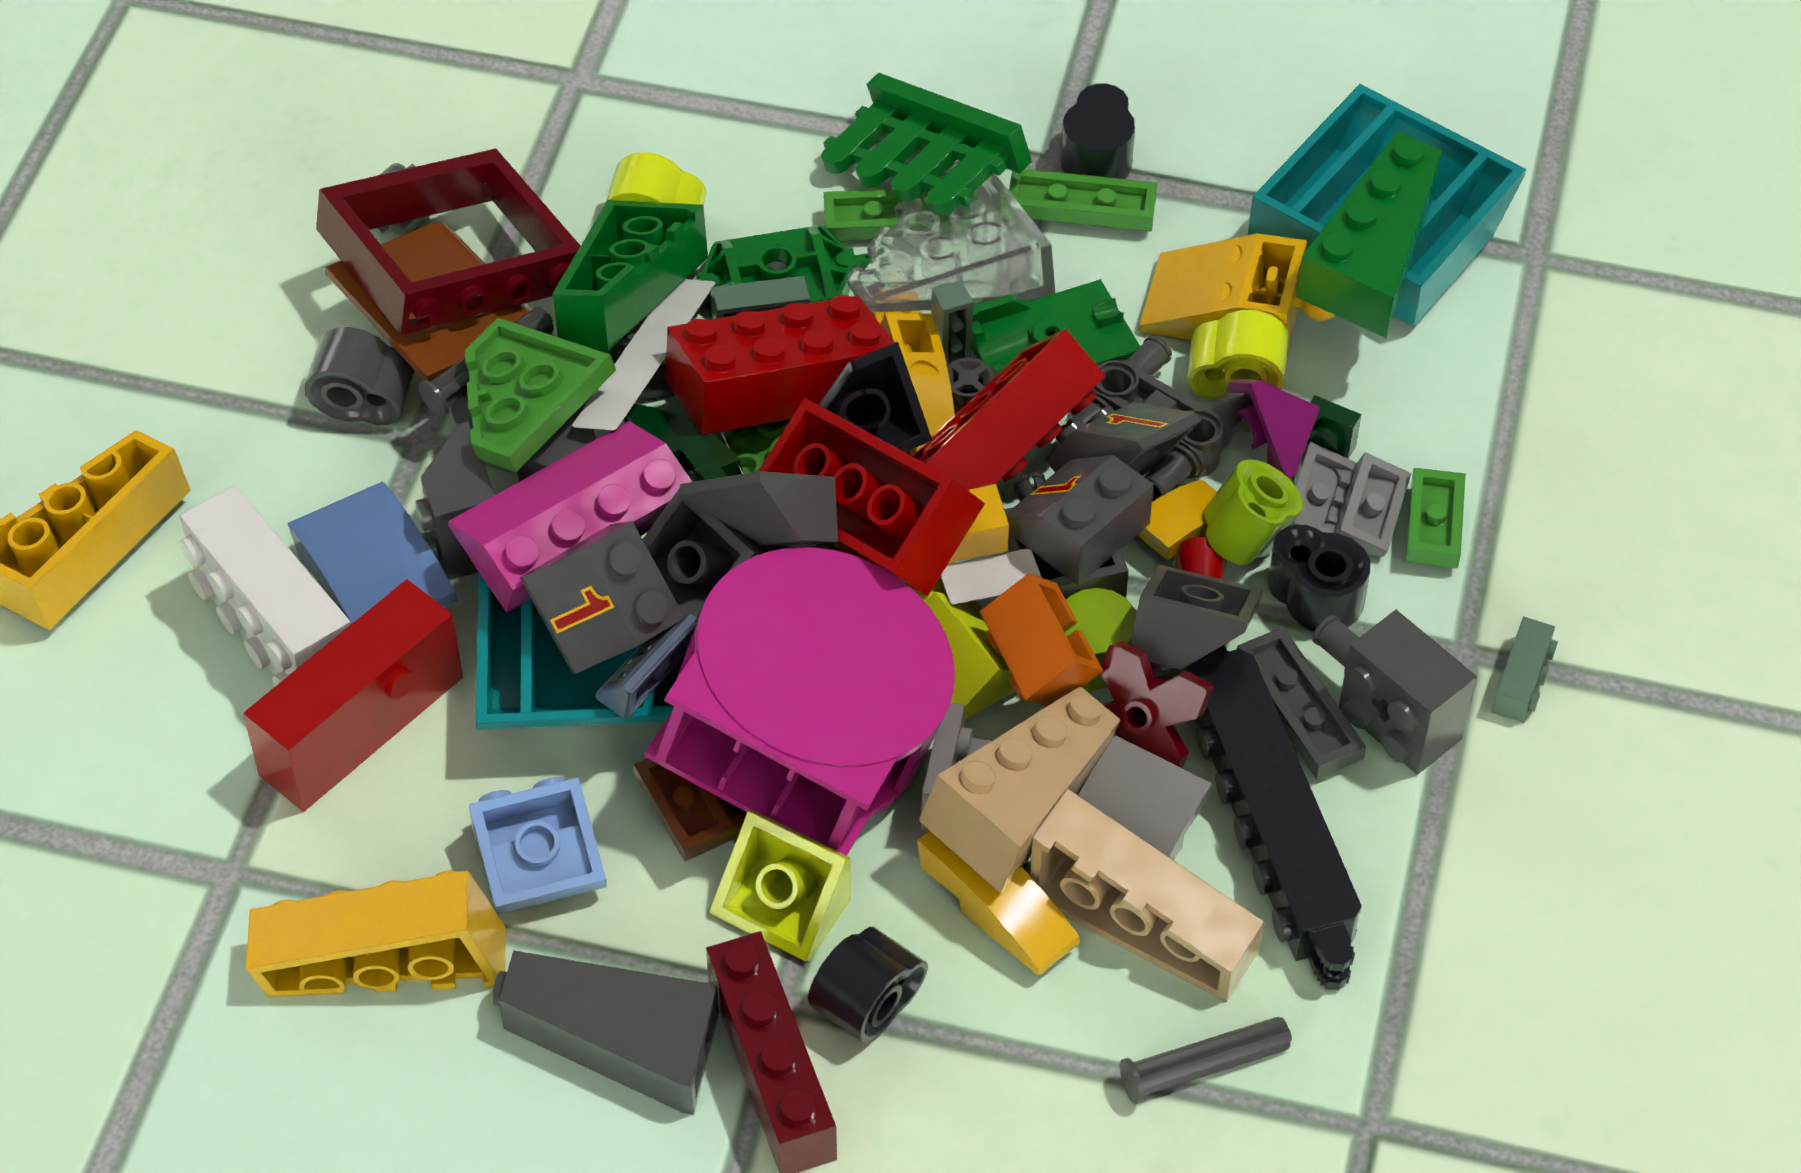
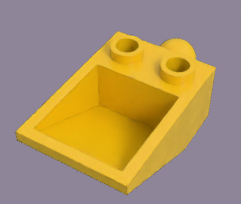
[1139,233,1336,347]

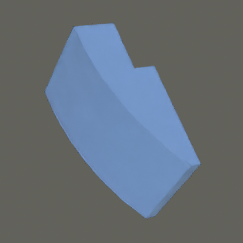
[287,481,458,624]

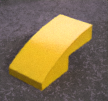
[1137,480,1217,560]

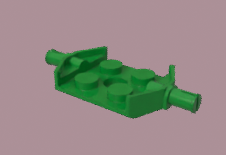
[697,225,886,310]

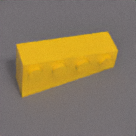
[0,430,191,631]
[245,870,506,997]

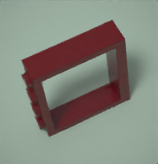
[316,148,581,335]

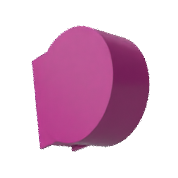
[644,547,955,856]

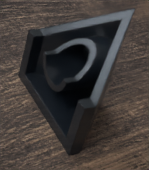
[819,342,933,452]

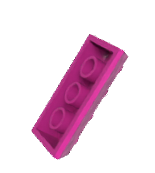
[448,421,692,613]

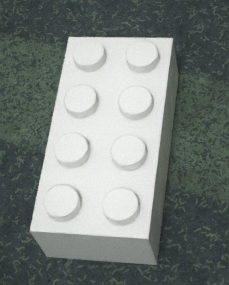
[179,485,351,686]

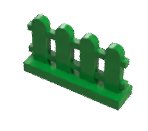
[821,72,1032,216]

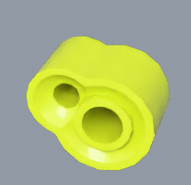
[605,152,707,205]
[1187,310,1289,400]

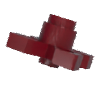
[1100,640,1214,769]

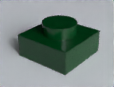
[1307,395,1362,459]

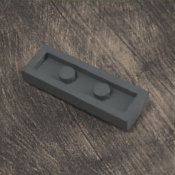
[1236,627,1366,779]

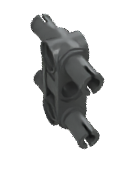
[1056,335,1253,501]

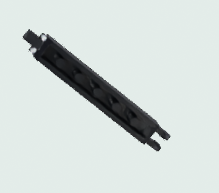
[1187,645,1362,991]

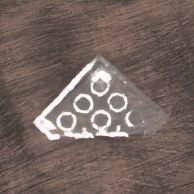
[847,160,1055,312]

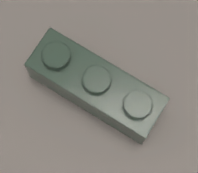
[710,276,810,319]
[931,280,973,366]
[1491,616,1558,723]

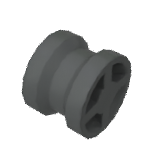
[947,358,994,414]

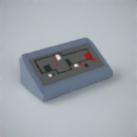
[595,613,697,719]

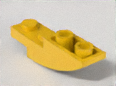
[864,293,955,456]

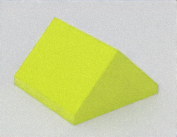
[925,592,1015,720]
[709,810,851,962]

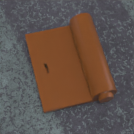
[325,222,553,382]

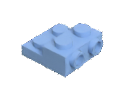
[469,777,607,915]

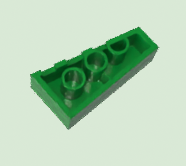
[1296,131,1442,339]
[553,200,708,351]

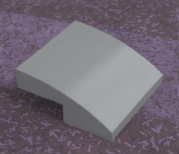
[1291,442,1412,557]
[1078,735,1212,860]

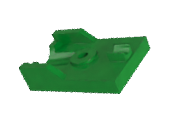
[971,279,1140,376]

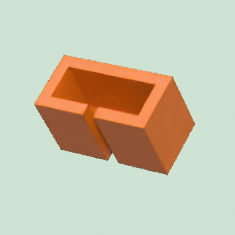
[980,573,1103,706]

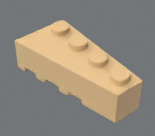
[919,686,1121,893]
[1030,789,1264,1002]

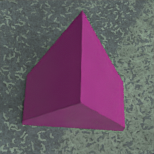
[1227,379,1320,478]

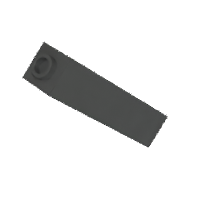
[493,950,719,1115]

